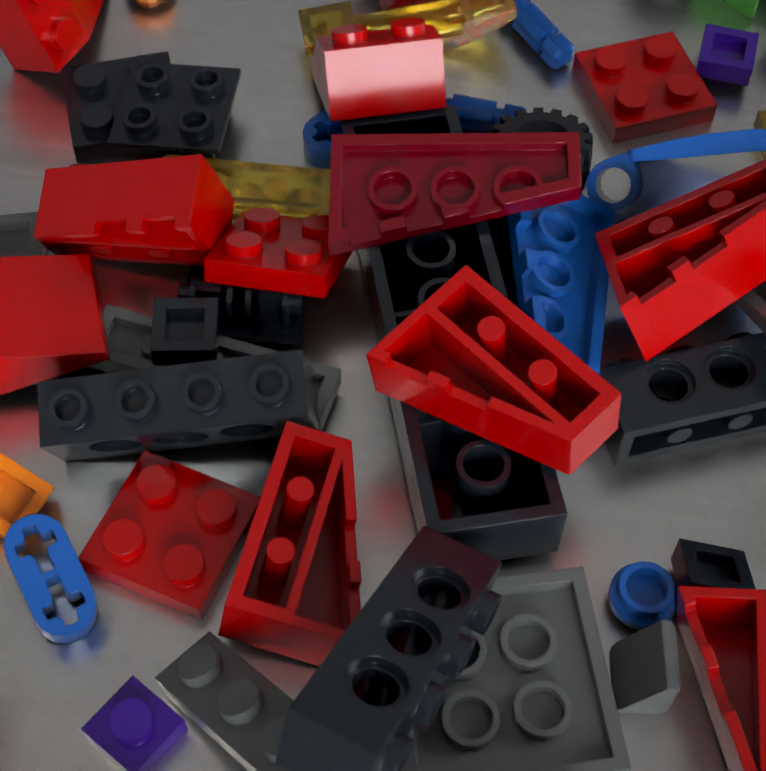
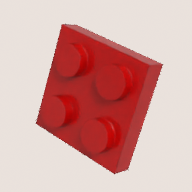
[572,31,717,144]
[204,208,353,298]
[78,450,260,621]

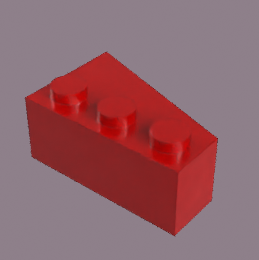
[34,154,235,266]
[595,159,766,362]
[366,265,622,475]
[218,420,362,666]
[676,586,766,771]

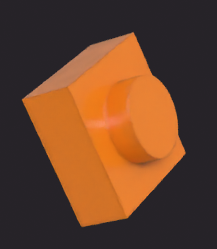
[0,452,55,539]

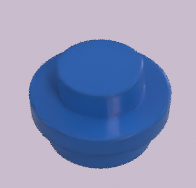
[608,561,678,630]

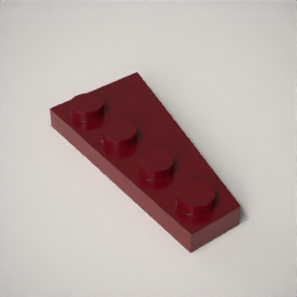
[328,132,582,256]

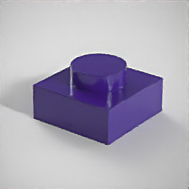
[696,23,759,86]
[81,675,188,771]

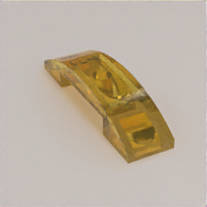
[298,0,517,56]

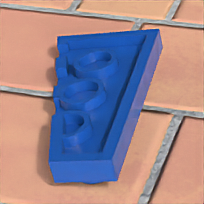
[507,194,615,374]

